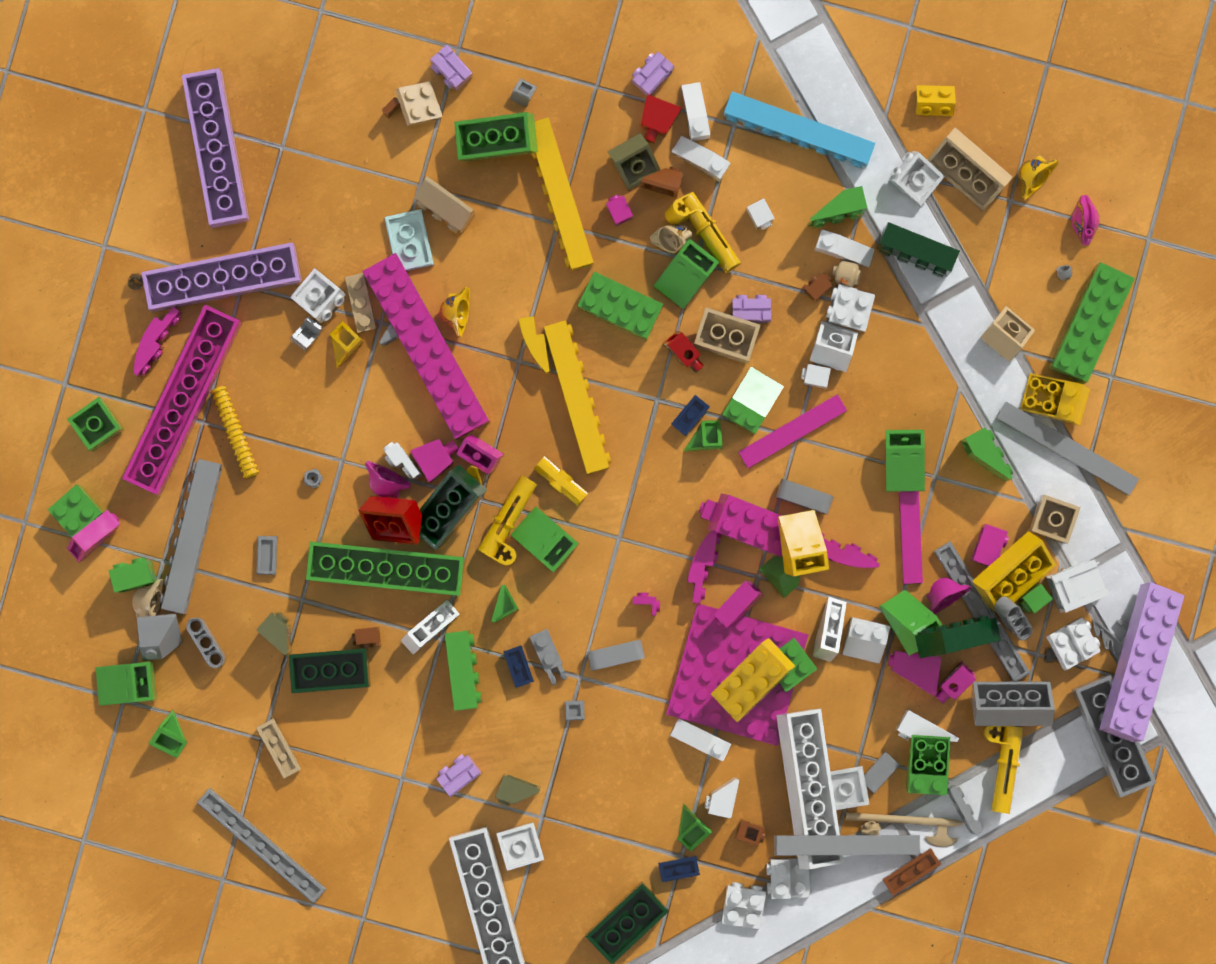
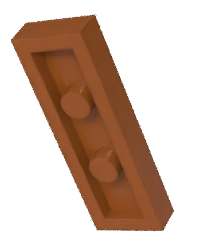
[882,848,942,896]

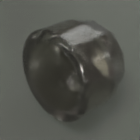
[128,273,143,290]
[1044,647,1058,663]

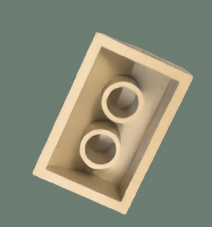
[414,176,475,233]
[693,308,760,364]

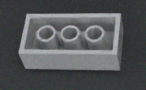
[971,682,1055,726]

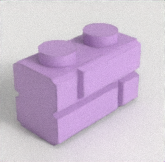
[430,45,473,91]
[632,52,675,96]
[732,295,771,323]
[436,754,482,797]

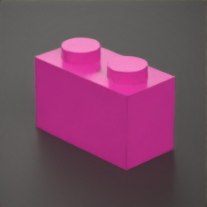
[457,434,504,474]
[971,524,1009,567]

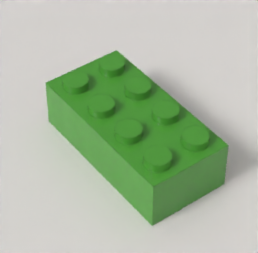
[454,112,538,162]
[578,271,663,341]
[445,630,482,711]

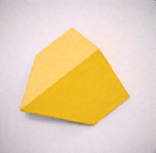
[329,321,363,369]

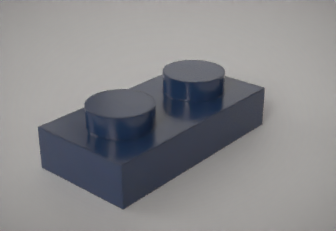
[671,395,710,437]
[503,645,534,688]
[658,856,700,882]

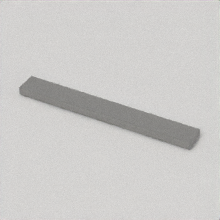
[996,402,1139,496]
[934,541,1030,682]
[197,788,327,904]
[774,835,920,856]

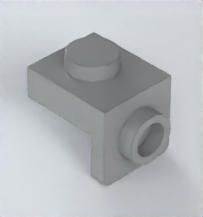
[290,317,322,351]

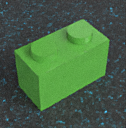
[1018,584,1053,613]

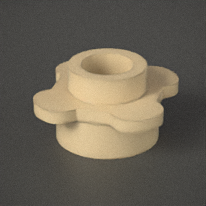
[861,821,881,835]

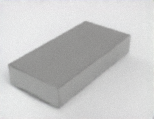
[257,536,278,575]
[864,752,900,793]

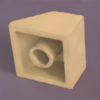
[980,306,1035,362]

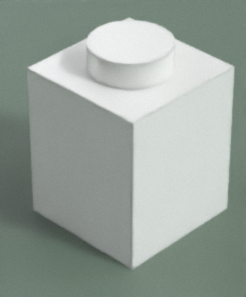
[746,198,775,230]
[801,364,831,389]

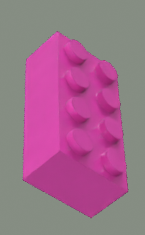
[708,493,783,557]

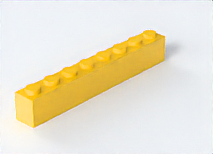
[531,117,594,272]
[544,320,612,475]

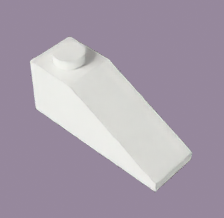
[681,82,710,141]
[671,136,731,182]
[814,229,875,268]
[813,597,847,662]
[400,600,459,655]
[895,709,959,742]
[670,718,731,761]

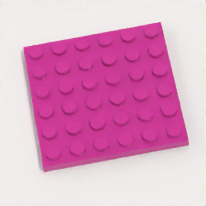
[666,603,808,746]

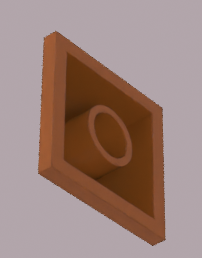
[640,167,684,198]

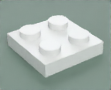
[830,766,870,810]
[496,822,544,871]

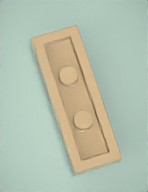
[345,273,377,333]
[256,718,301,778]

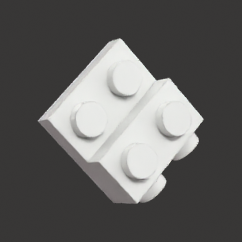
[889,151,945,206]
[290,268,346,323]
[826,284,875,332]
[383,442,422,480]
[1046,617,1101,671]
[766,858,810,899]
[721,882,766,930]

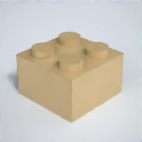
[1029,495,1081,544]

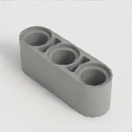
[775,479,834,515]
[995,596,1033,641]
[186,618,226,668]
[587,639,645,671]

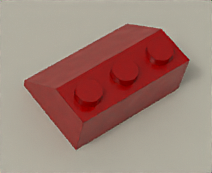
[358,496,422,545]

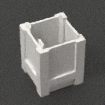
[1046,559,1111,613]

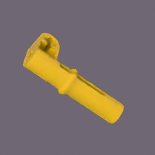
[665,192,741,273]
[478,475,537,565]
[983,726,1024,814]

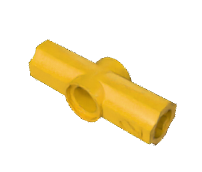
[534,456,588,506]

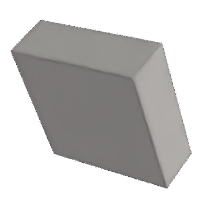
[565,700,585,721]

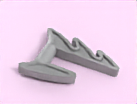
[1092,619,1129,661]

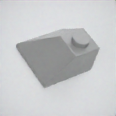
[137,614,182,661]

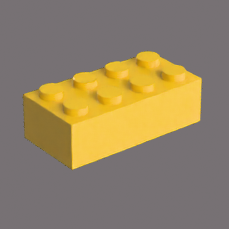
[972,531,1056,614]
[711,638,795,722]

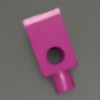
[411,439,459,483]
[935,661,976,704]

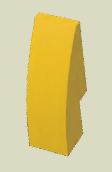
[518,316,550,374]

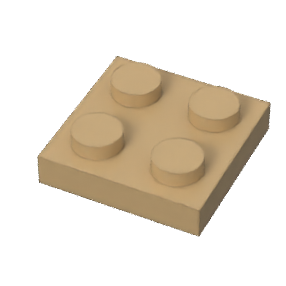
[395,81,443,126]

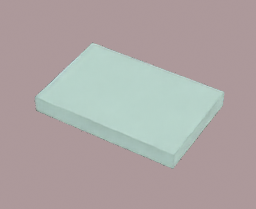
[384,209,434,271]

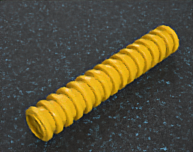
[210,386,259,479]

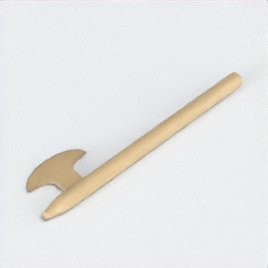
[845,812,963,847]

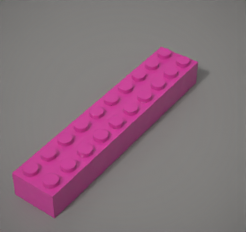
[362,253,490,440]
[122,305,242,496]

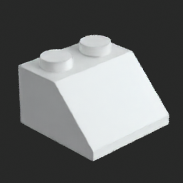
[810,321,858,372]
[842,617,890,664]
[704,777,739,818]

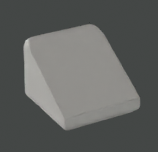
[510,78,537,107]
[380,323,398,347]

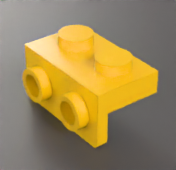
[916,85,956,116]

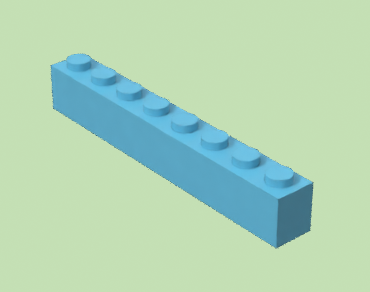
[723,91,875,168]

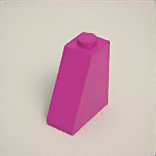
[67,510,120,563]
[713,581,765,628]
[888,651,941,695]

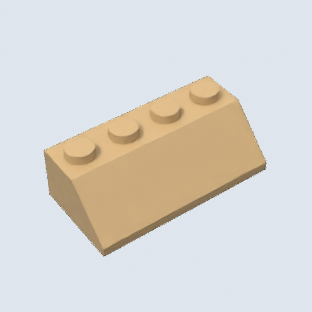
[927,128,1013,211]

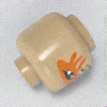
[832,261,862,287]

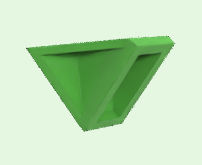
[684,420,722,451]
[759,556,800,598]
[491,585,519,623]
[148,710,187,758]
[677,804,712,852]

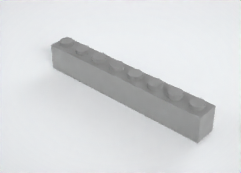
[160,459,223,614]

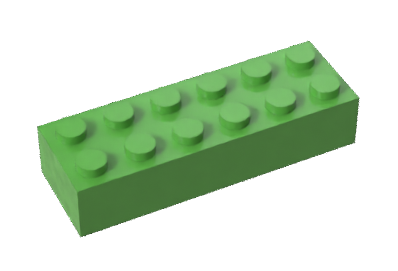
[1049,262,1135,384]

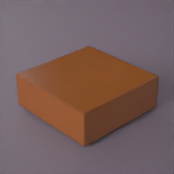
[382,97,401,118]

